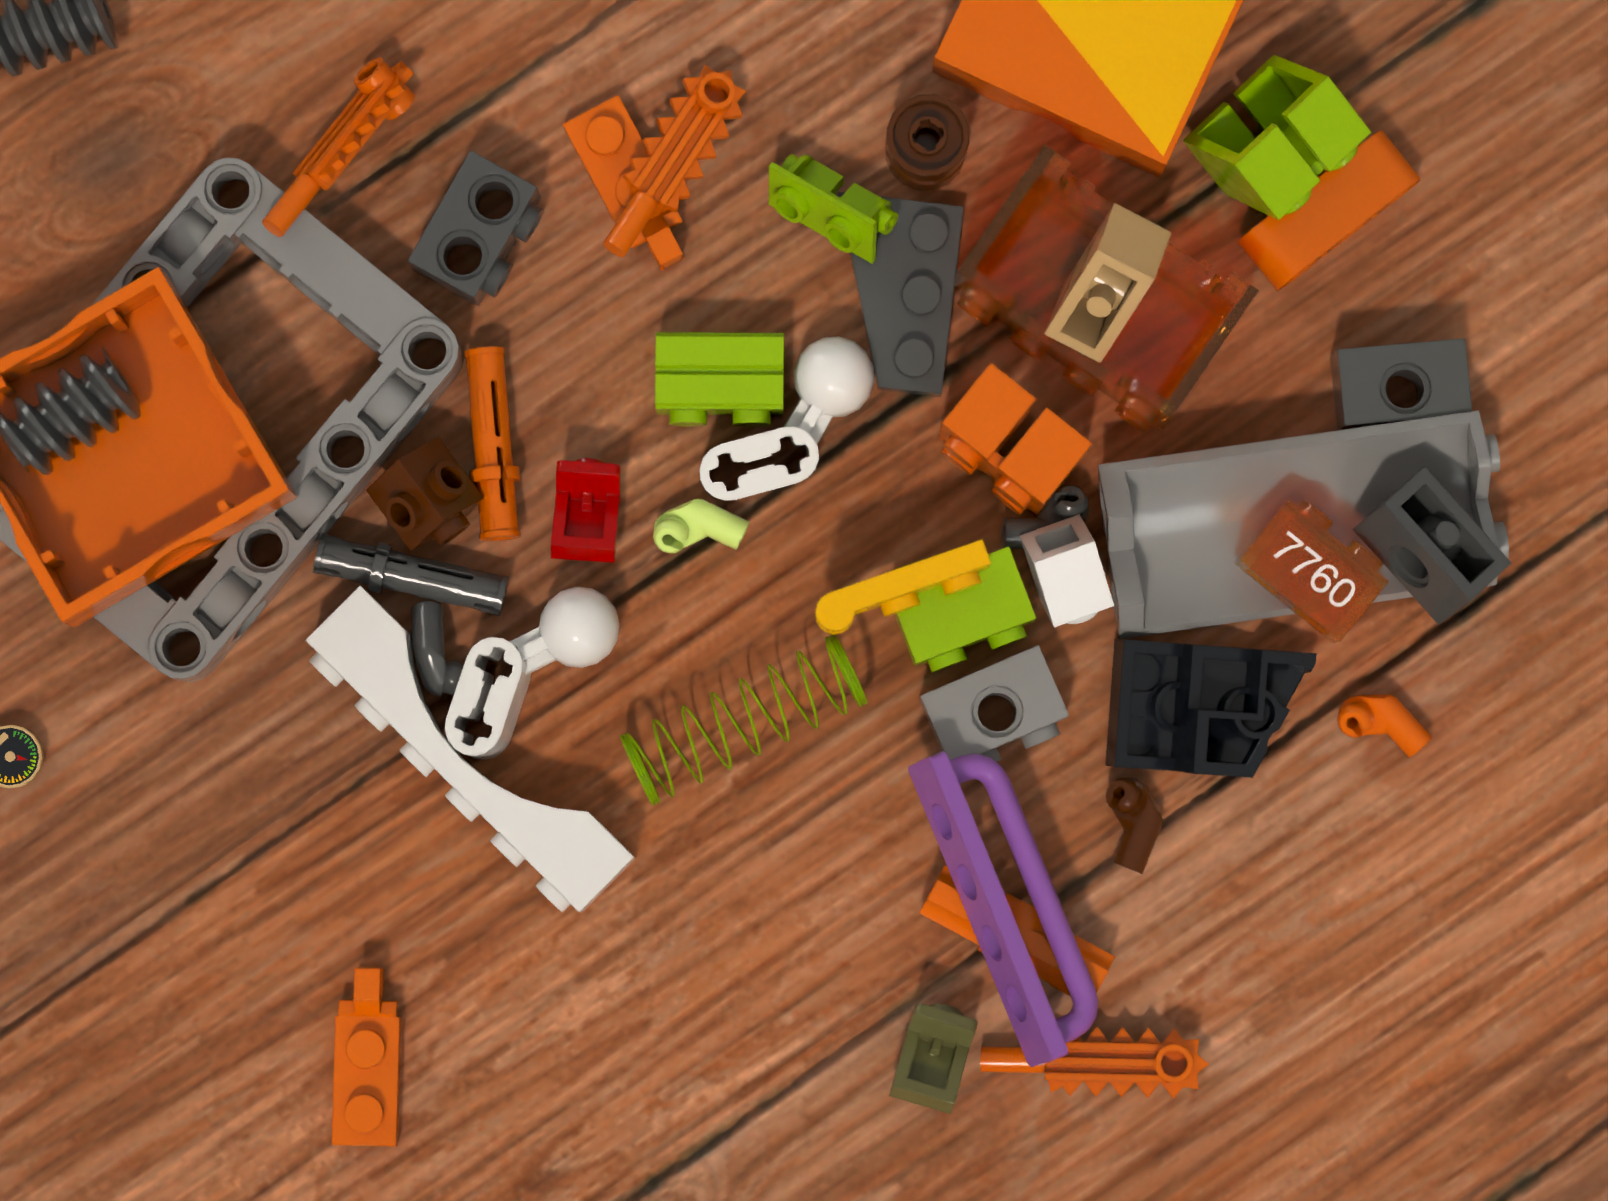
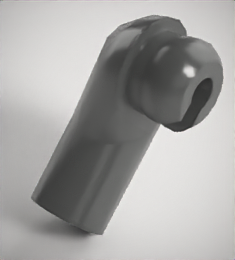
[1001,485,1089,549]
[411,601,464,697]

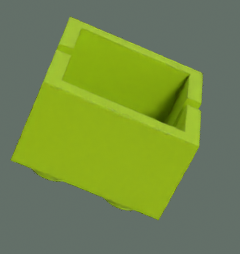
[1183,54,1371,220]

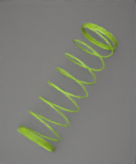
[619,635,868,806]

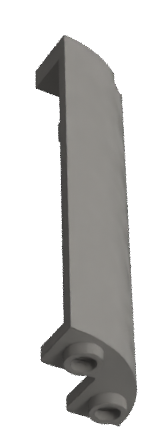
[1098,410,1509,639]

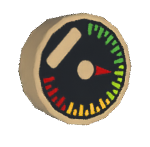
[0,725,45,789]

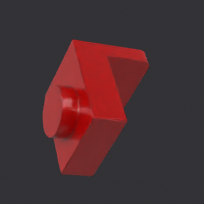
[550,458,621,563]

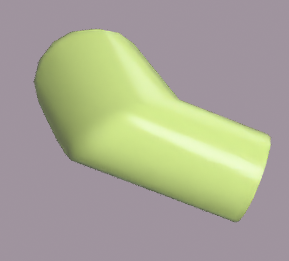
[653,499,750,554]

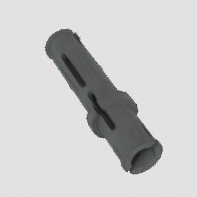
[313,533,509,616]

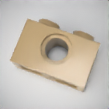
[1044,203,1172,363]

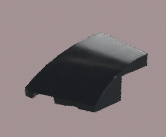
[1105,639,1316,778]

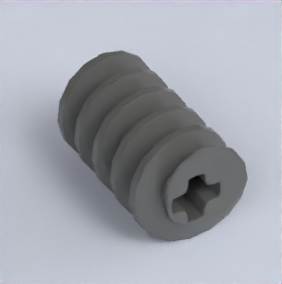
[0,0,118,77]
[0,346,141,475]

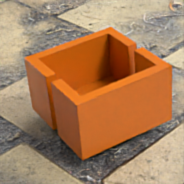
[938,363,1092,516]

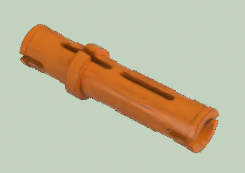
[464,346,521,542]

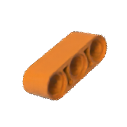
[1238,129,1421,292]

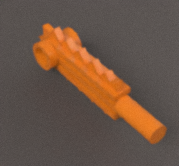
[262,57,415,237]
[603,64,746,257]
[980,1027,1209,1099]

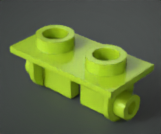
[769,154,898,264]

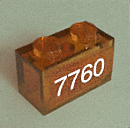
[1234,500,1389,643]

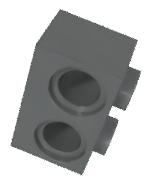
[408,150,544,307]

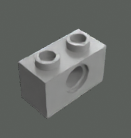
[919,645,1069,762]

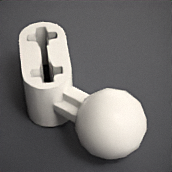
[699,336,875,501]
[445,587,620,760]

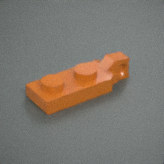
[562,95,684,271]
[332,967,402,1147]

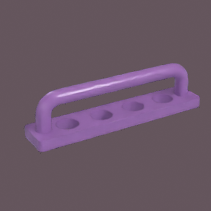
[908,751,1099,1067]

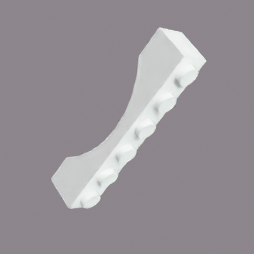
[306,586,636,913]

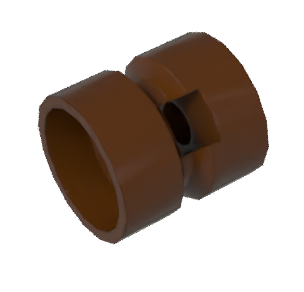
[885,94,969,190]

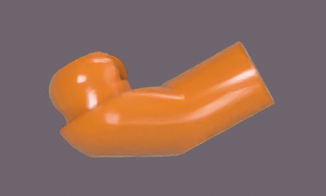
[1337,694,1432,758]

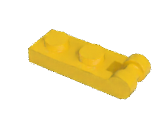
[815,539,991,635]

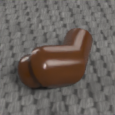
[1106,777,1163,874]

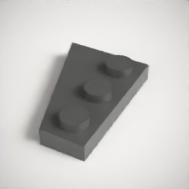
[838,192,964,397]

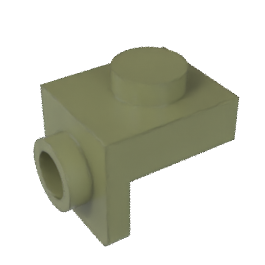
[889,1003,978,1114]

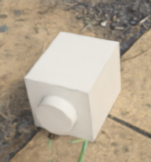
[1020,514,1114,627]

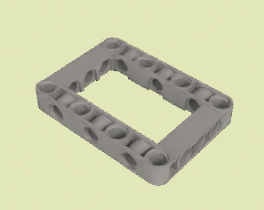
[0,157,463,682]

